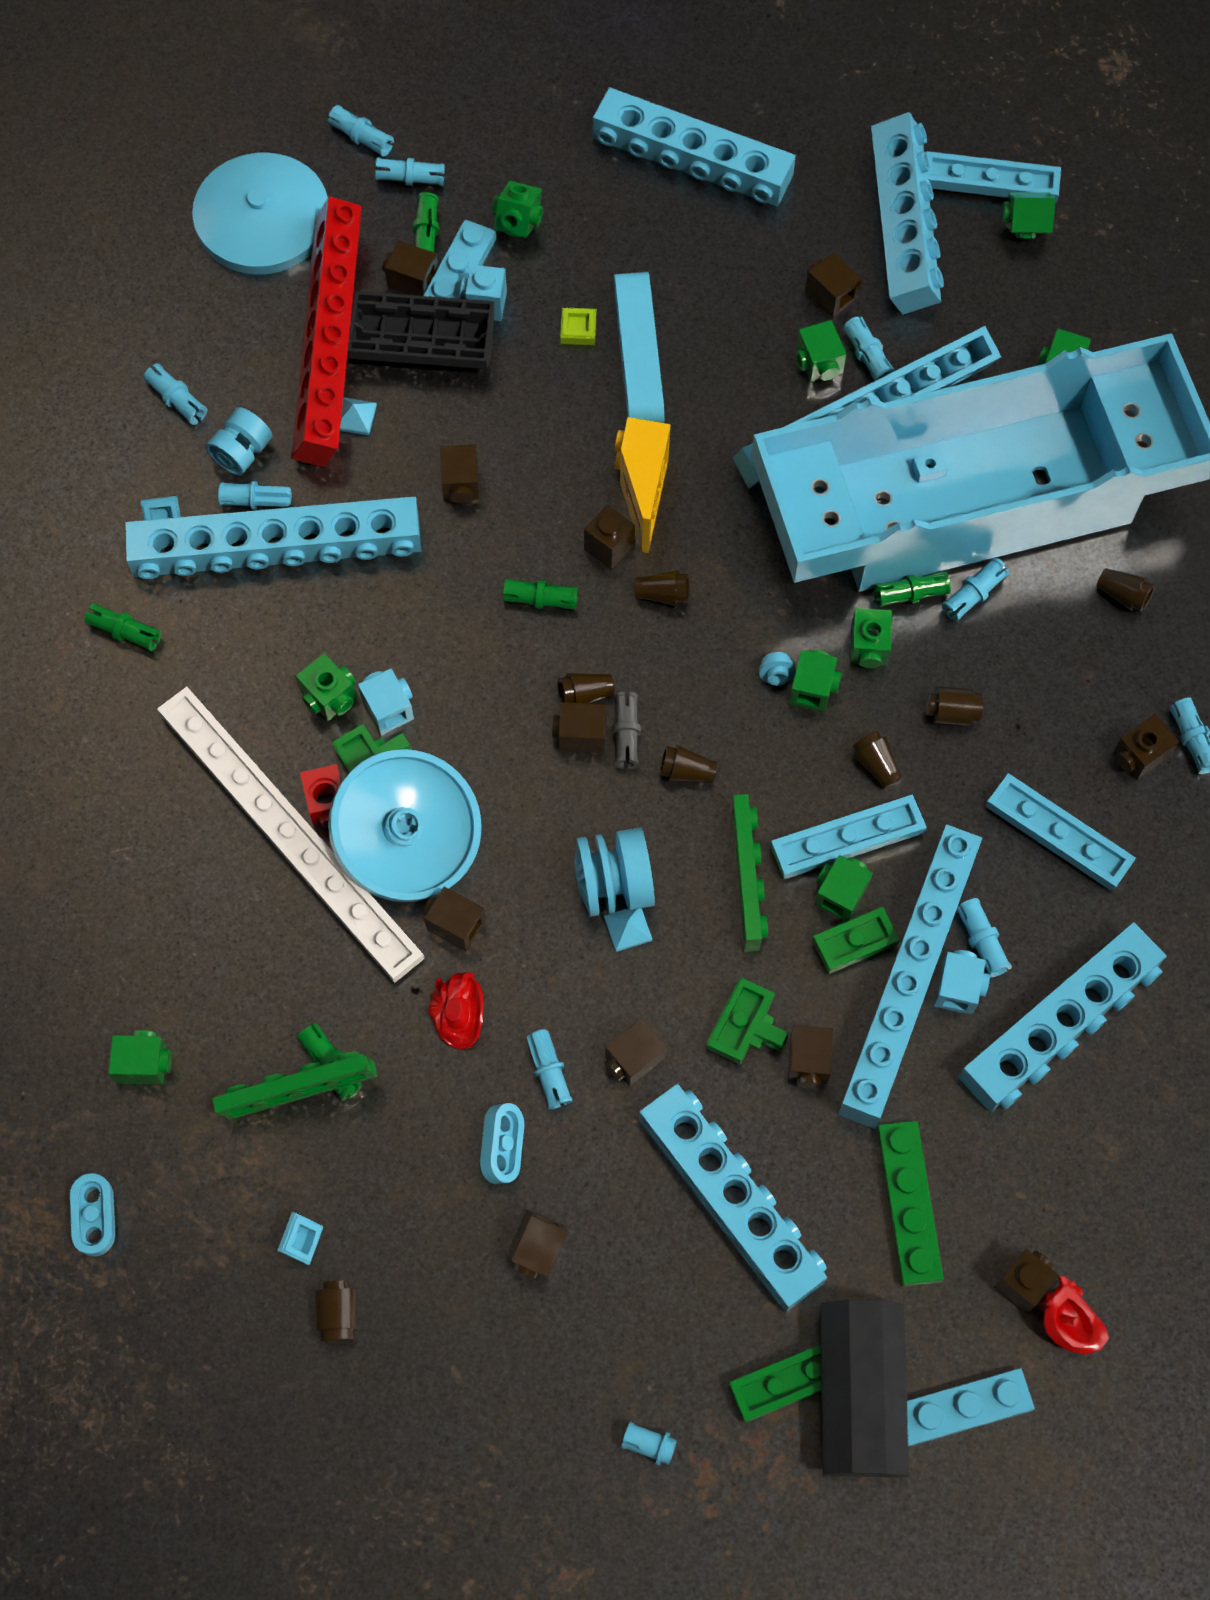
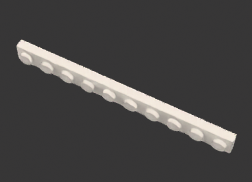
[157,687,424,983]

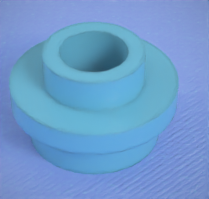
[759,652,796,686]

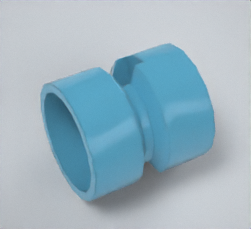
[205,407,273,476]

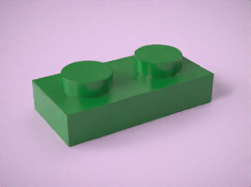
[812,907,900,974]

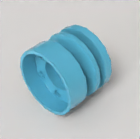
[574,827,655,917]

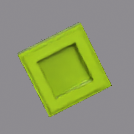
[560,308,597,345]

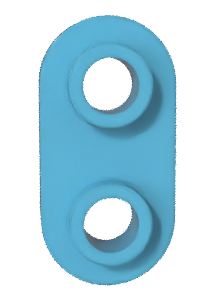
[480,1103,524,1184]
[70,1173,115,1257]

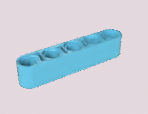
[614,272,665,423]

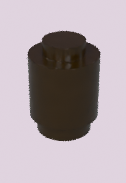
[926,686,983,726]
[315,1281,357,1342]

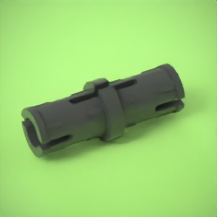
[612,691,641,769]

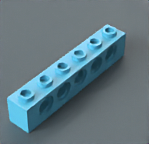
[593,87,796,207]
[871,112,944,315]
[958,922,1167,1113]
[639,1084,827,1313]

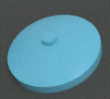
[192,153,328,274]
[328,749,482,902]

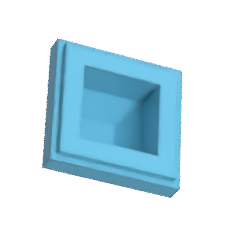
[340,397,377,435]
[141,496,181,520]
[604,908,652,952]
[278,1212,324,1265]

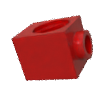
[300,764,342,828]

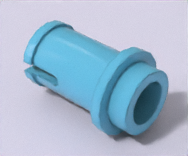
[621,1422,677,1466]

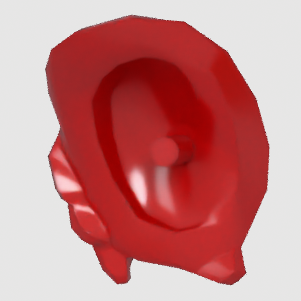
[428,973,484,1050]
[1039,1276,1109,1355]

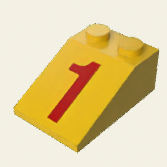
[615,417,671,553]

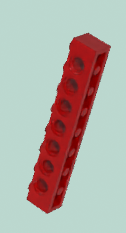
[291,196,362,467]

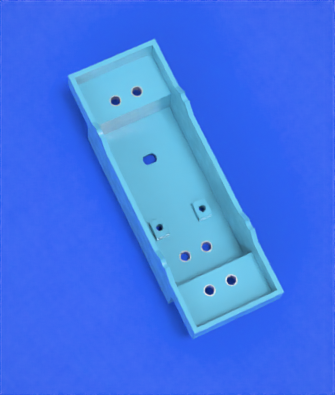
[751,333,1210,591]

